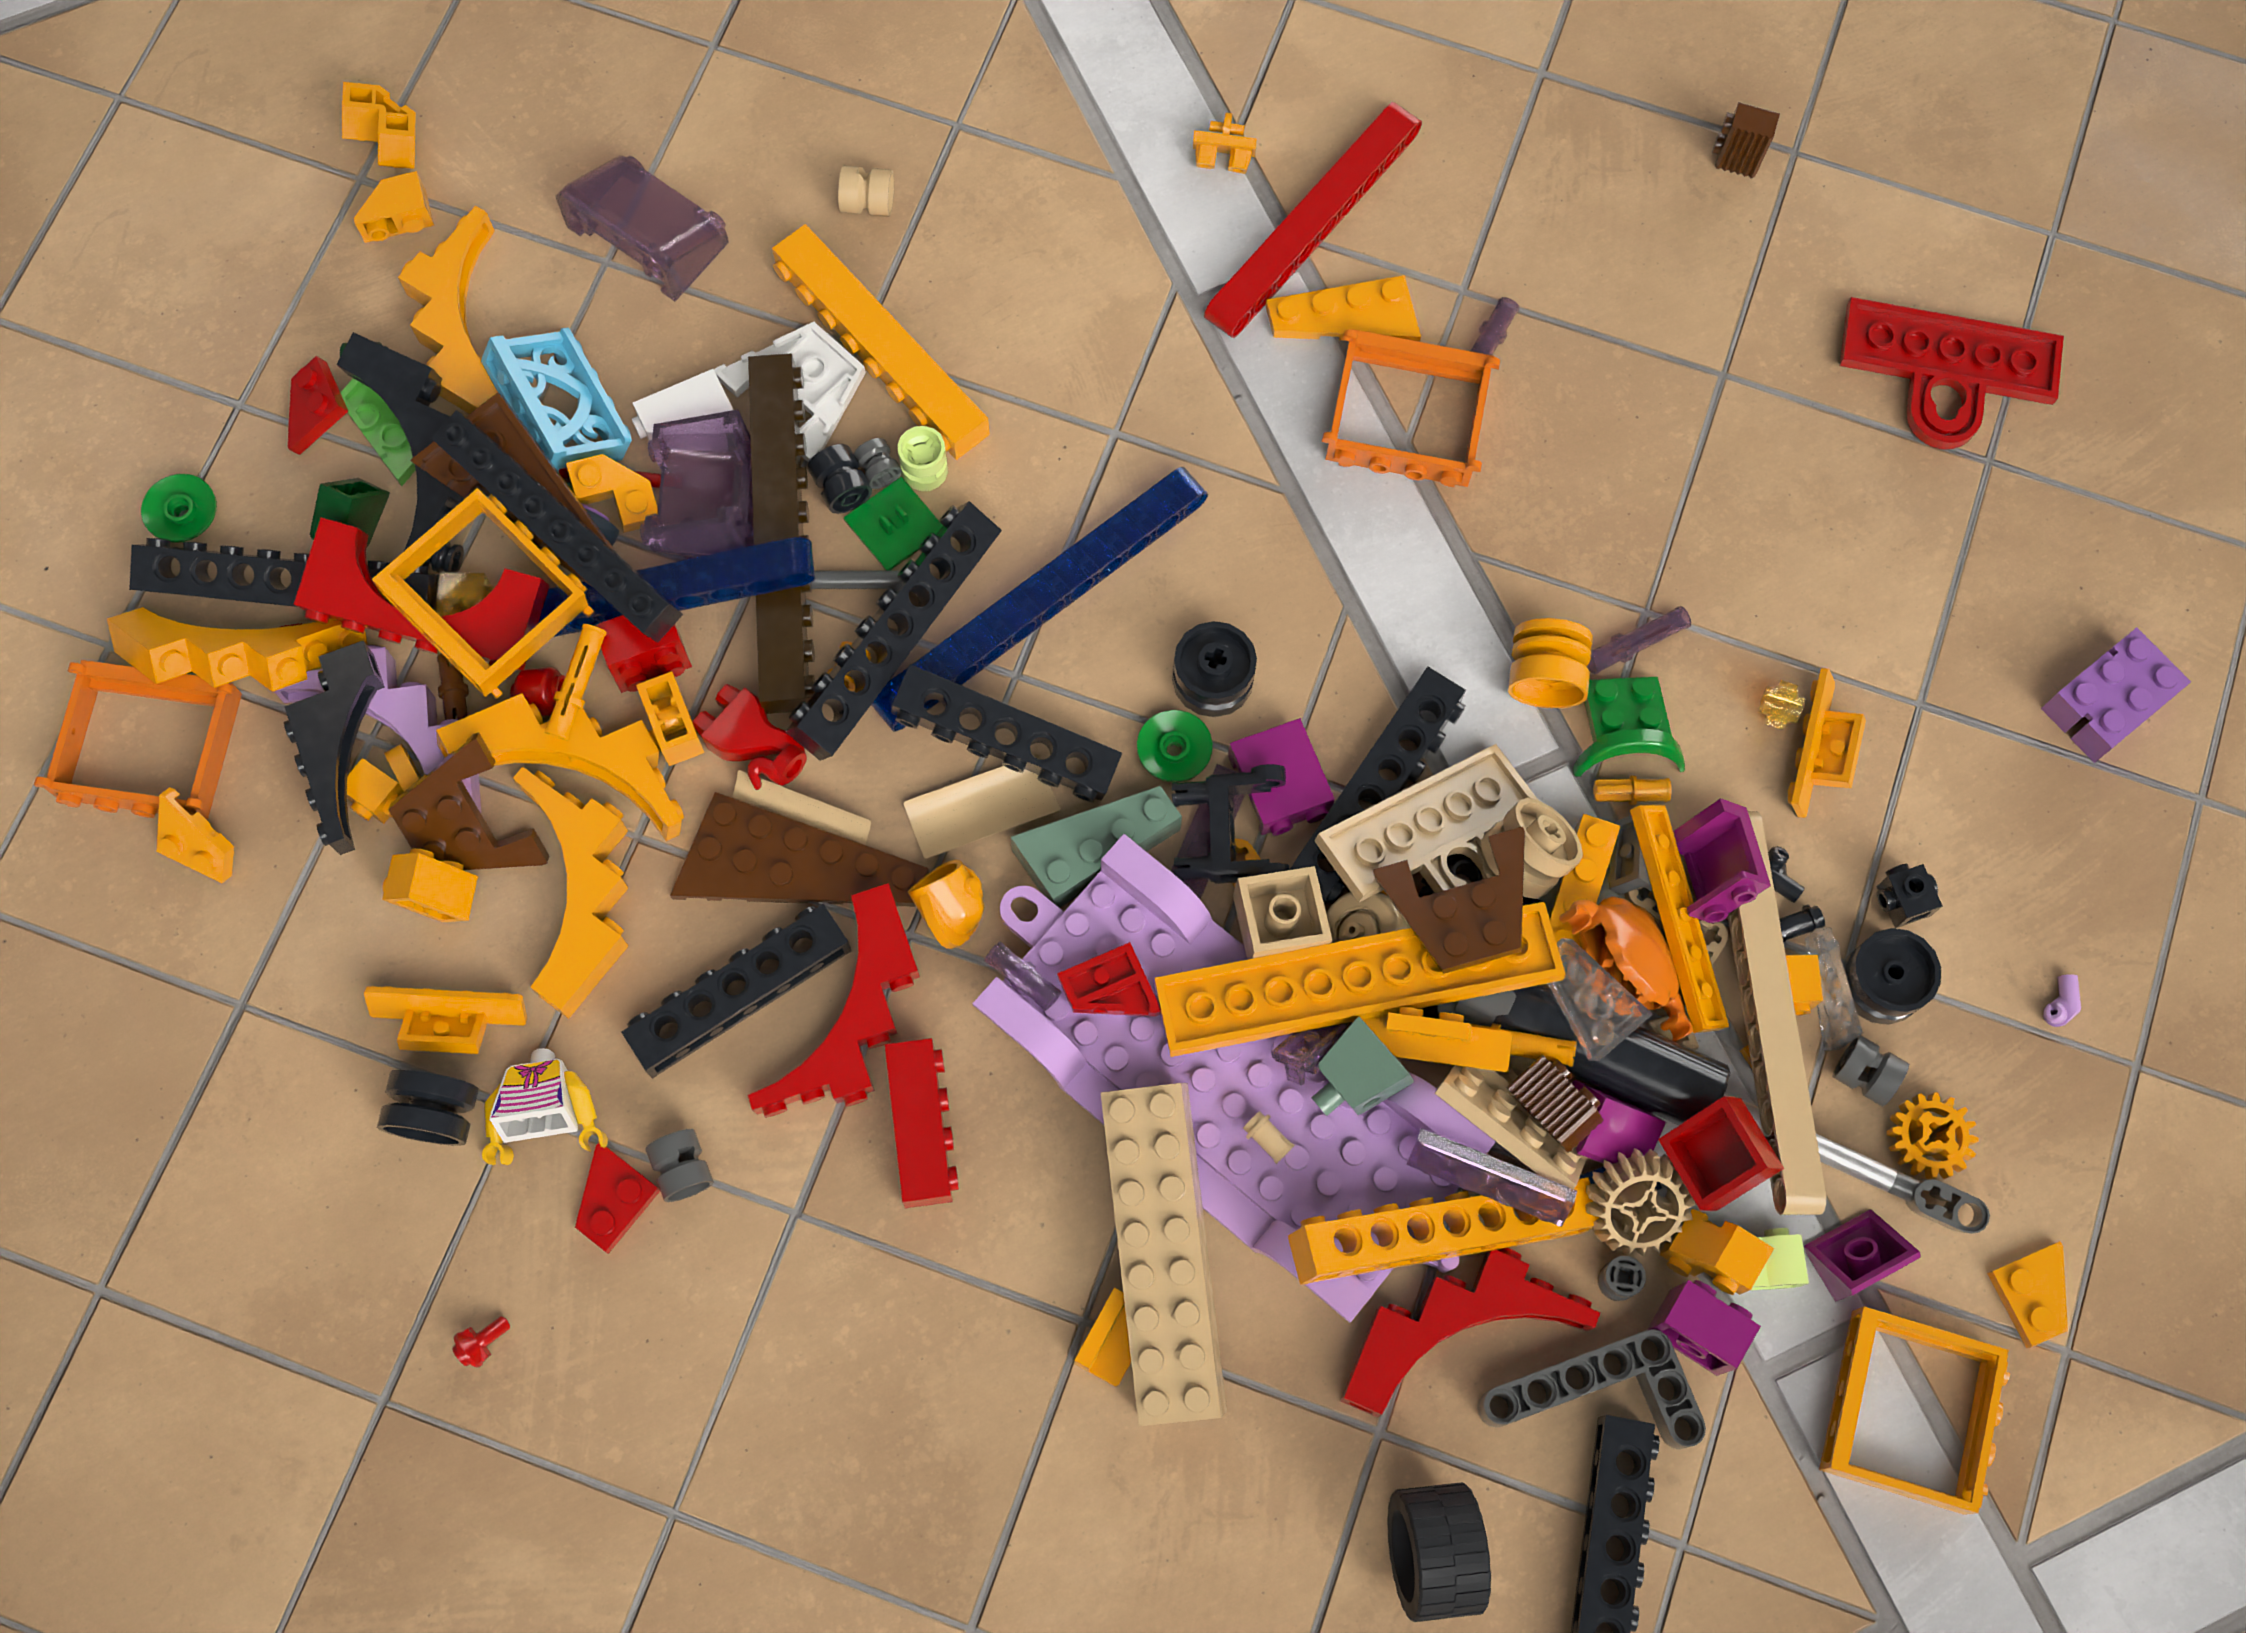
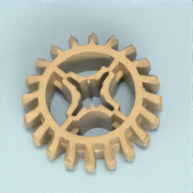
[1585,1148,1696,1257]

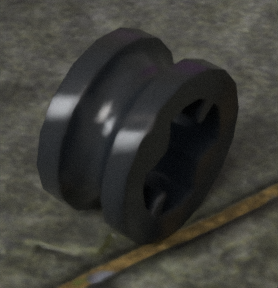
[431,541,464,577]

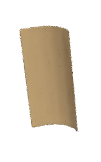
[904,754,1061,859]
[731,770,871,845]

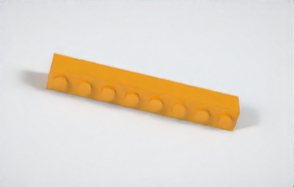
[772,224,990,460]

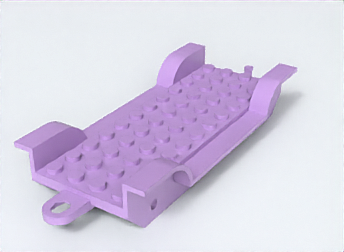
[972,834,1496,1323]

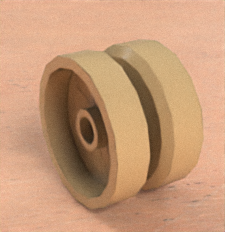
[1481,798,1583,899]

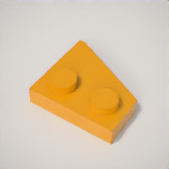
[156,787,234,883]
[1987,1241,2068,1348]

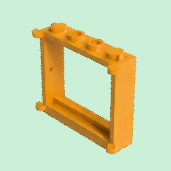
[372,488,594,699]

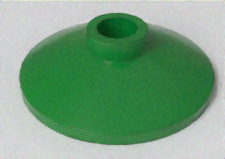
[141,474,217,543]
[1137,710,1213,783]

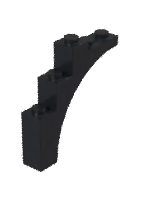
[336,332,465,566]

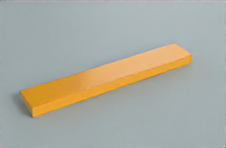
[1630,805,1729,1033]

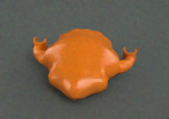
[1559,896,1693,1042]

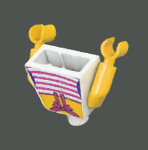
[482,1048,608,1165]

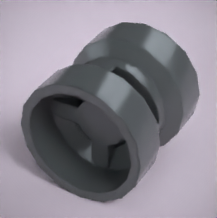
[854,438,902,489]
[1598,1256,1646,1301]

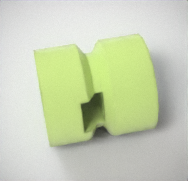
[898,426,948,491]

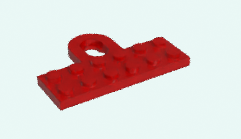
[1839,297,2064,449]

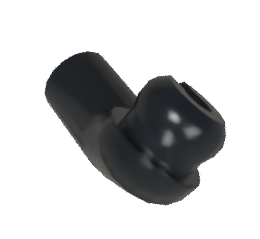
[1768,846,1805,903]

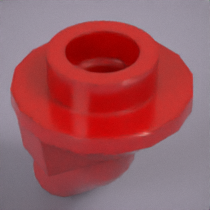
[452,1316,510,1368]

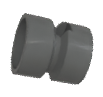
[1832,1034,1910,1107]
[645,1129,714,1202]

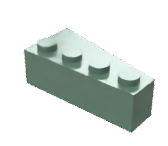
[1010,786,1182,908]

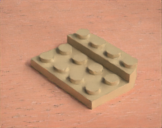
[1435,1065,1588,1197]

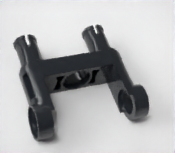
[1172,764,1290,884]

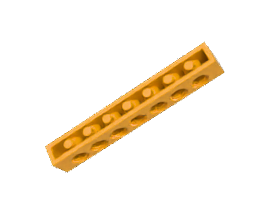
[1288,1177,1600,1285]

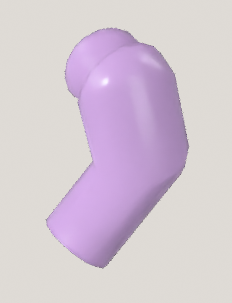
[2043,975,2081,1027]

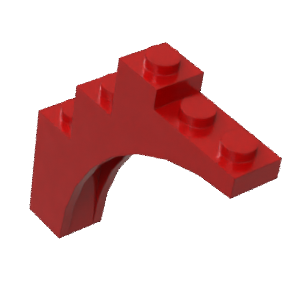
[748,883,920,1118]
[1340,1248,1601,1418]

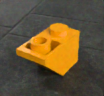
[354,171,434,243]

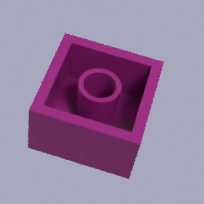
[1647,1280,1761,1376]

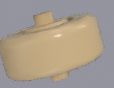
[1326,892,1411,943]

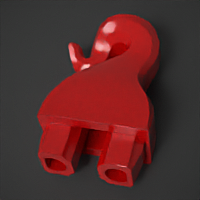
[692,684,807,790]

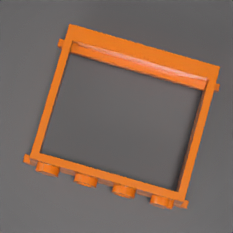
[1322,329,1500,487]
[34,660,242,821]

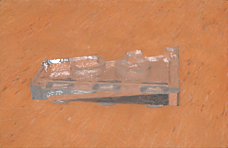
[1805,927,1863,1051]
[1548,938,1653,1061]

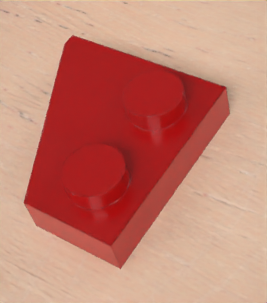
[1057,942,1161,1016]
[575,1143,660,1254]

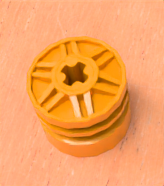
[1508,618,1593,709]

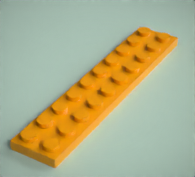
[1155,902,1566,1057]

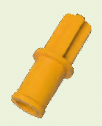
[1593,775,1672,805]

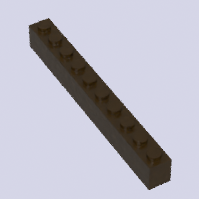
[748,353,815,714]

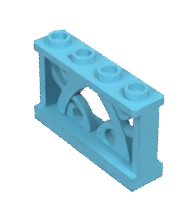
[481,327,632,471]

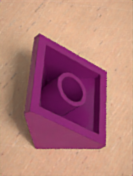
[1571,1080,1667,1164]
[1804,1209,1921,1302]

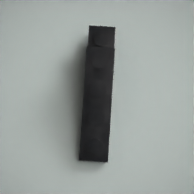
[284,641,385,855]

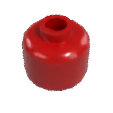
[510,667,565,717]

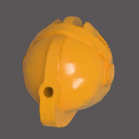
[908,859,985,949]

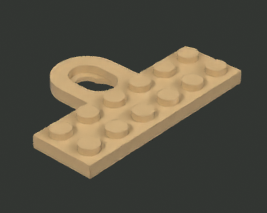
[1314,744,1538,903]

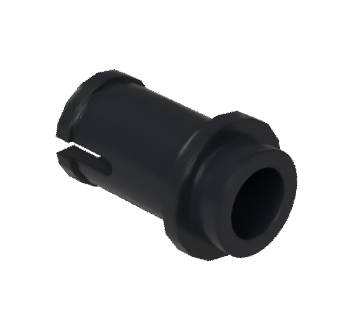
[1779,905,1825,942]

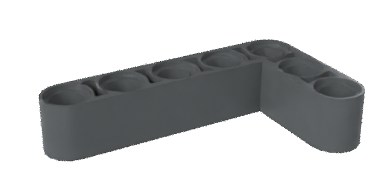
[1477,1329,1706,1449]

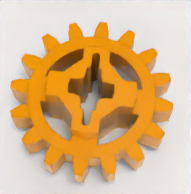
[1887,1092,1979,1180]

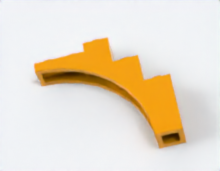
[398,205,498,414]
[107,607,367,692]
[436,693,684,841]
[513,767,628,1019]

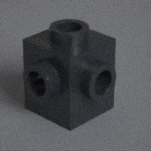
[1876,863,1943,928]

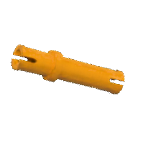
[544,624,607,741]
[1464,1022,1577,1067]

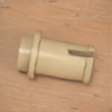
[1243,1111,1295,1164]

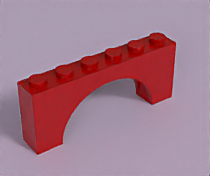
[294,518,550,671]

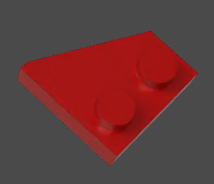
[287,356,348,455]

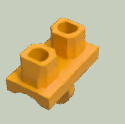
[1193,112,1257,174]

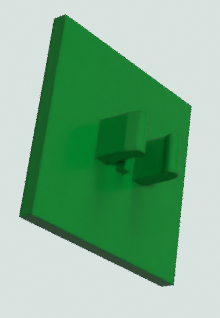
[843,477,943,571]

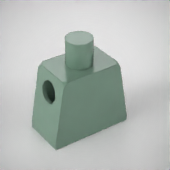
[1311,1017,1414,1116]

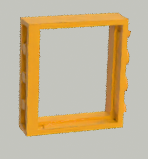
[1819,1306,2010,1515]

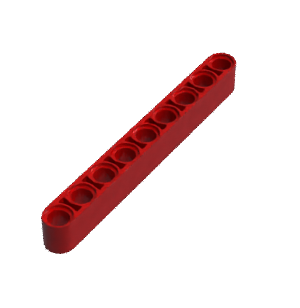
[1204,102,1422,338]

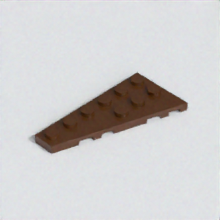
[410,392,617,586]

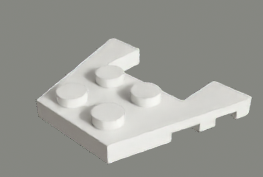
[714,322,866,462]

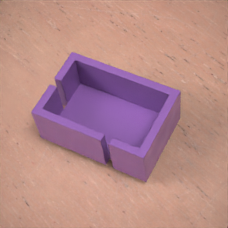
[2041,627,2191,763]

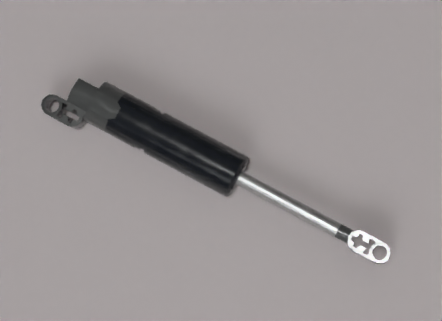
[1397,984,1990,1234]

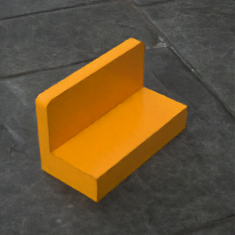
[1074,1287,1131,1387]

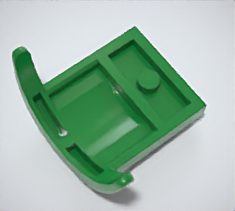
[1573,677,1685,777]

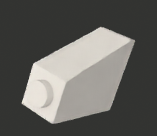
[632,369,747,449]

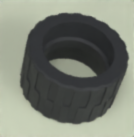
[1387,1482,1491,1622]

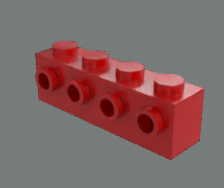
[884,1038,959,1209]

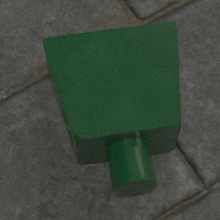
[309,478,390,548]

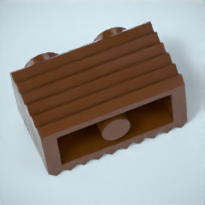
[1712,102,1780,179]
[1506,1055,1604,1153]

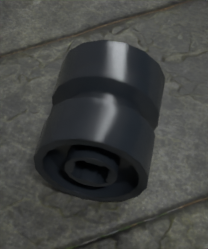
[808,444,872,514]

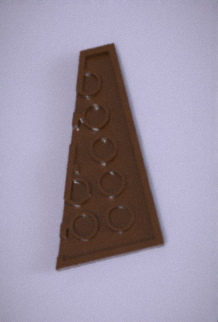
[670,792,929,907]

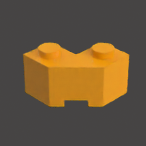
[342,82,416,169]
[566,454,660,533]
[1659,1209,1774,1295]

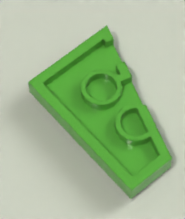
[340,379,416,486]

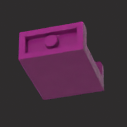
[1228,718,1335,836]
[1673,798,1771,924]

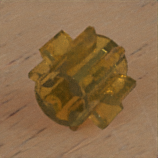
[1758,680,1805,730]

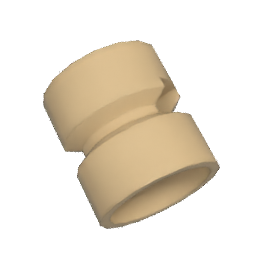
[838,165,894,217]

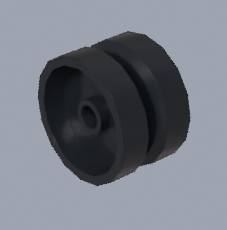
[1172,621,1257,717]
[1840,928,1942,1025]
[376,1069,479,1146]

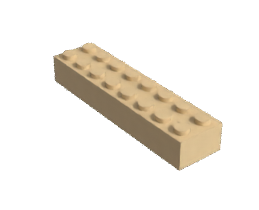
[1101,1083,1227,1426]

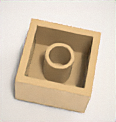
[1233,866,1332,959]

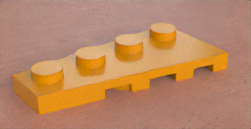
[1266,275,1421,342]

